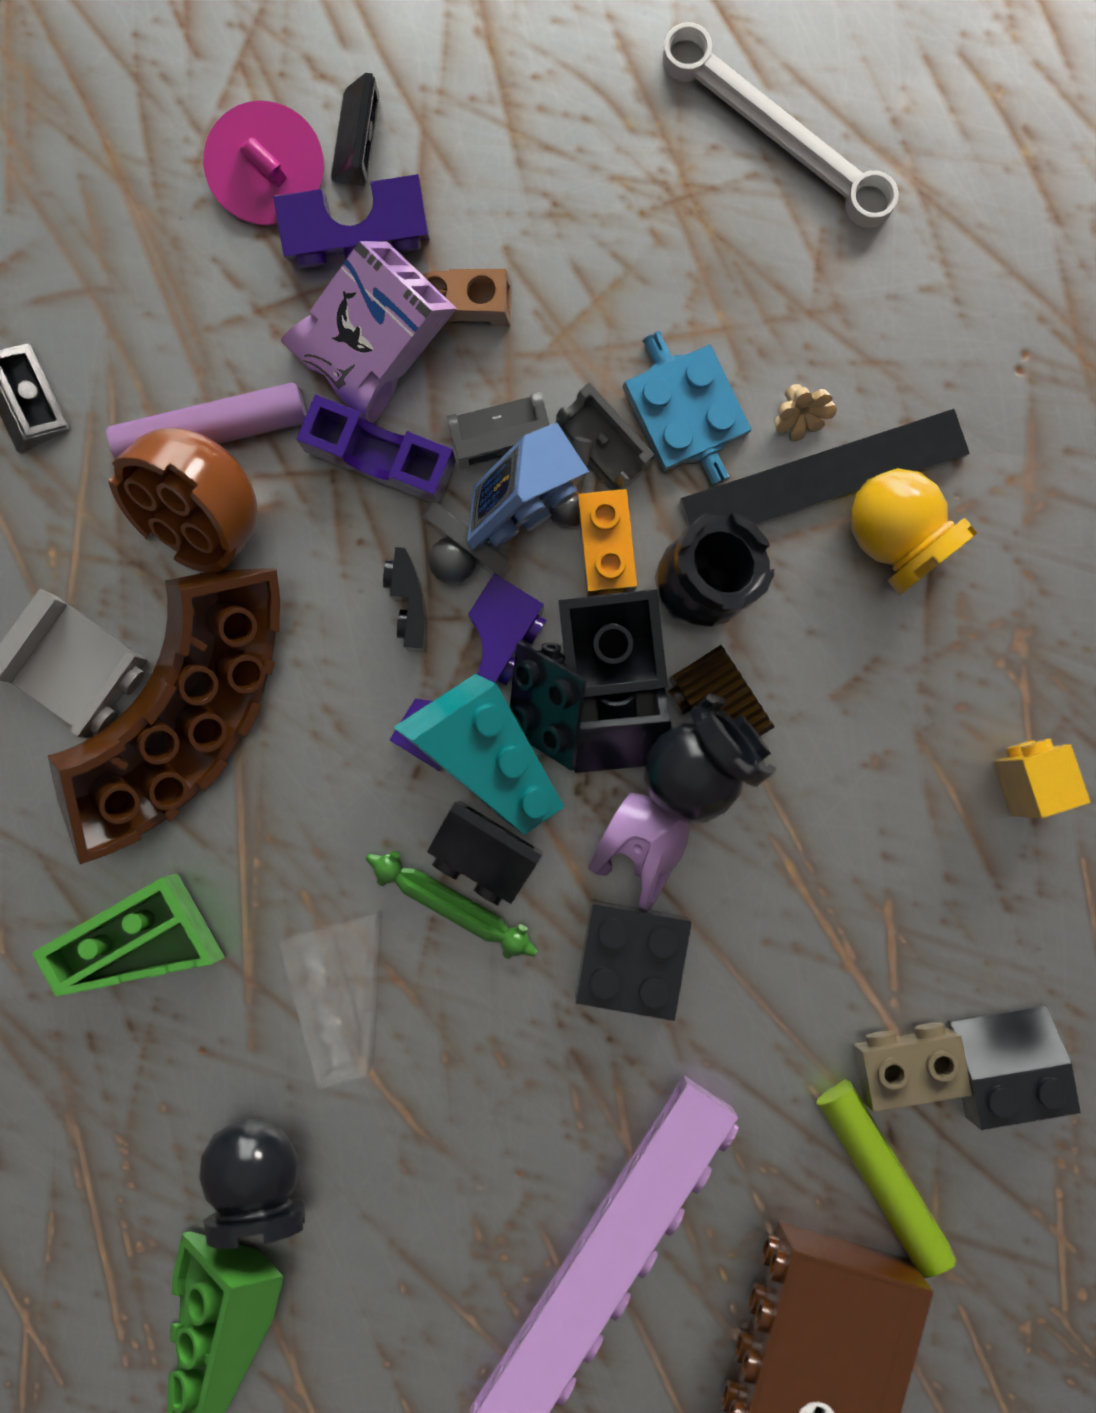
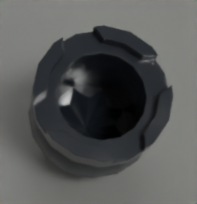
[655,513,774,627]
[644,694,776,823]
[199,1119,306,1249]

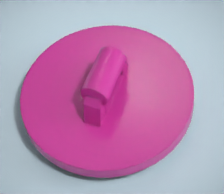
[203,100,324,226]

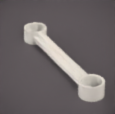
[662,22,899,228]

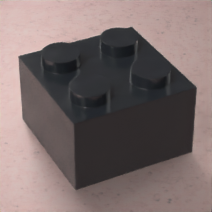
[575,900,692,1021]

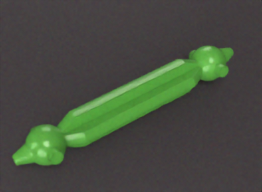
[365,851,538,959]

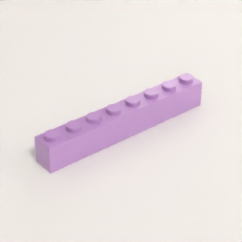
[469,1075,739,1413]

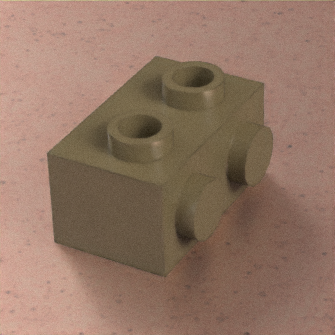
[853,1023,972,1112]

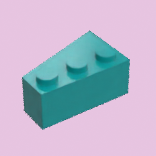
[393,674,565,835]

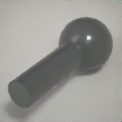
[548,437,594,528]

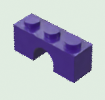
[273,174,430,268]
[296,394,456,504]

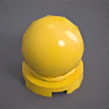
[850,468,977,595]

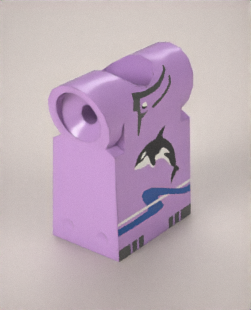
[281,241,457,423]

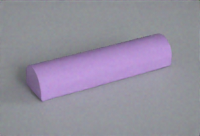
[105,382,307,459]

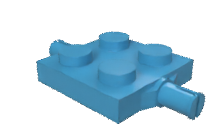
[622,331,752,487]

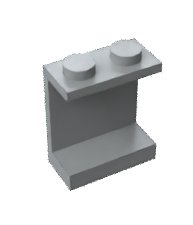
[0,589,148,738]

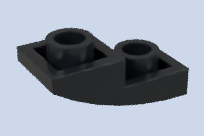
[383,547,428,653]

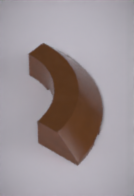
[47,568,280,864]

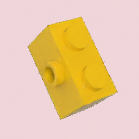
[993,738,1091,818]

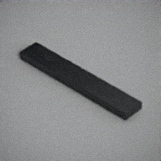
[680,409,970,527]

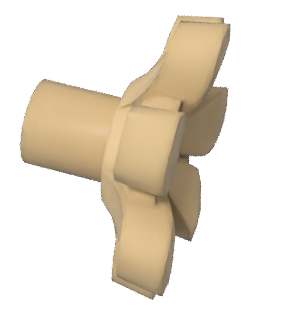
[774,384,837,441]

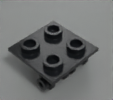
[509,641,587,771]

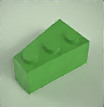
[32,873,225,997]

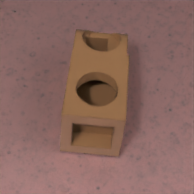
[423,269,512,326]

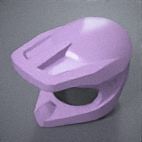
[588,792,690,912]

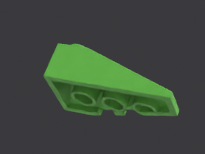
[167,1231,284,1413]

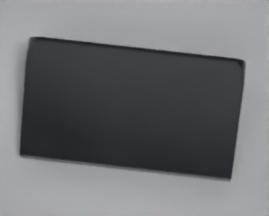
[331,72,380,186]
[0,343,70,452]

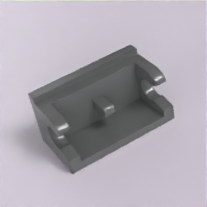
[556,382,655,491]
[447,392,550,470]

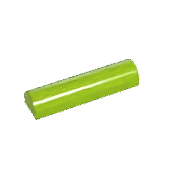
[816,1079,956,1278]

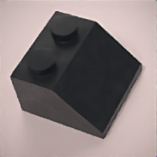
[564,665,672,773]
[427,801,543,906]
[948,1005,1081,1130]

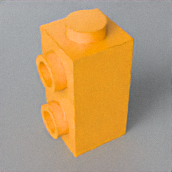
[578,489,637,597]

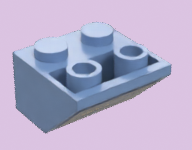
[467,422,589,550]

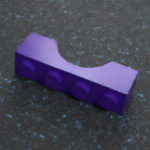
[389,573,547,772]

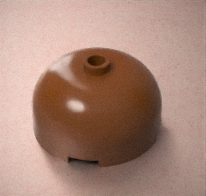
[108,428,257,572]

